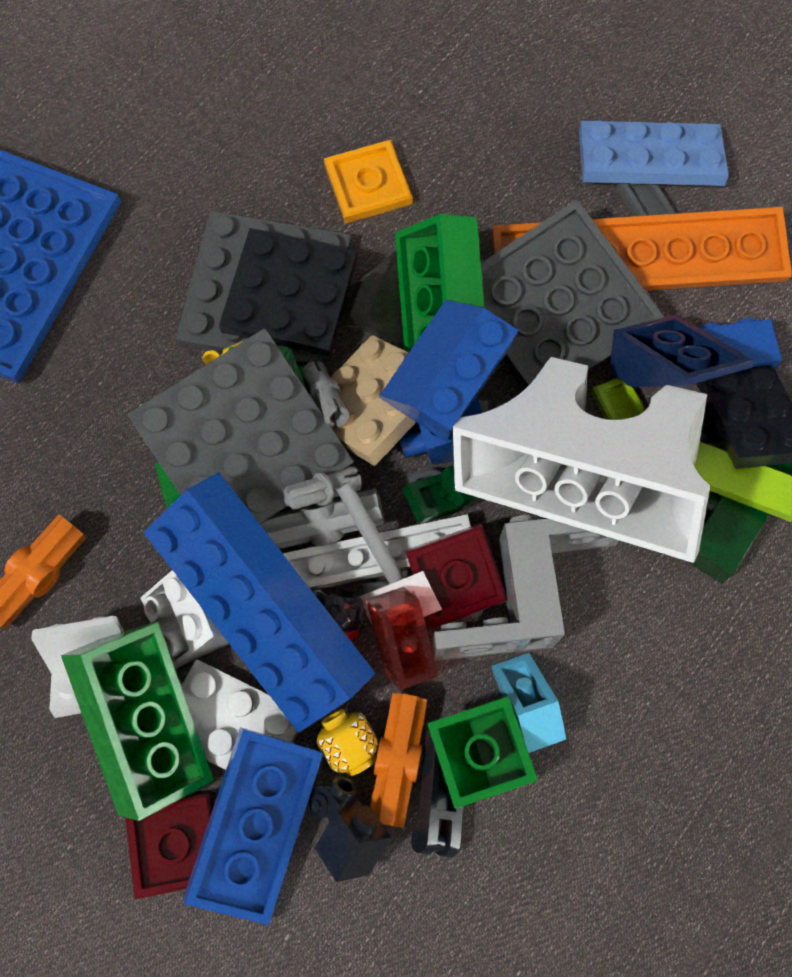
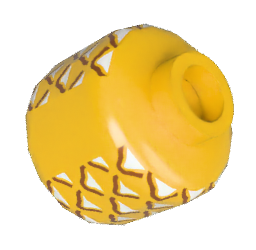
[317,709,379,776]

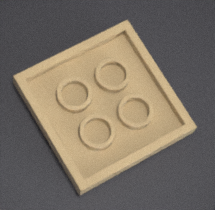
[318,335,416,466]

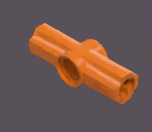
[0,514,87,630]
[370,693,427,828]

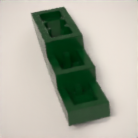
[403,465,486,525]

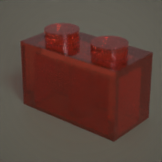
[366,587,438,690]

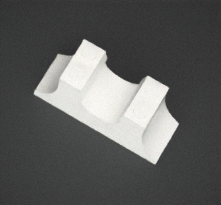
[453,357,710,563]

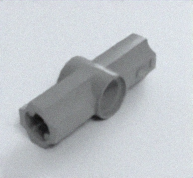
[261,489,385,549]

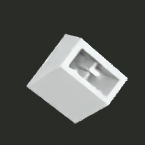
[141,570,229,669]

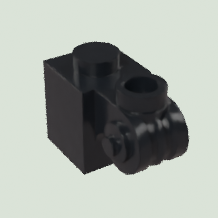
[309,776,392,882]

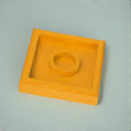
[324,140,413,224]

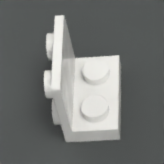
[31,616,124,718]

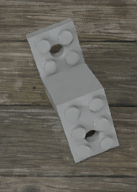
[432,515,620,662]

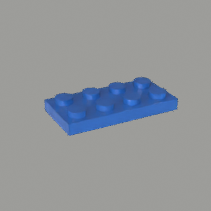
[183,727,323,925]

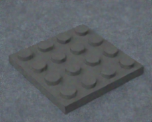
[481,199,665,388]
[175,211,351,371]
[127,328,354,524]

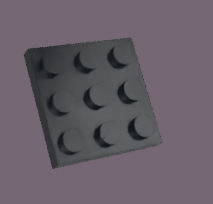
[219,228,358,356]

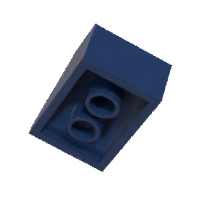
[610,315,754,387]

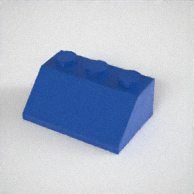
[379,300,518,442]

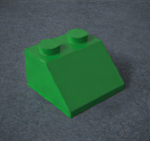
[427,696,538,809]

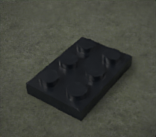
[696,366,792,469]

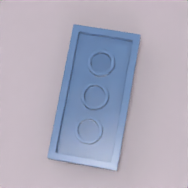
[579,121,729,186]

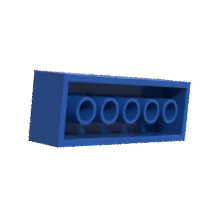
[143,472,376,733]

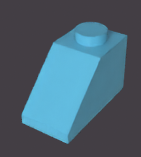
[491,653,566,753]

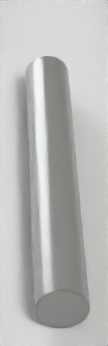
[336,481,404,584]

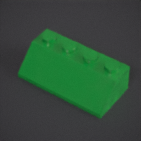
[395,214,484,353]
[61,622,214,821]

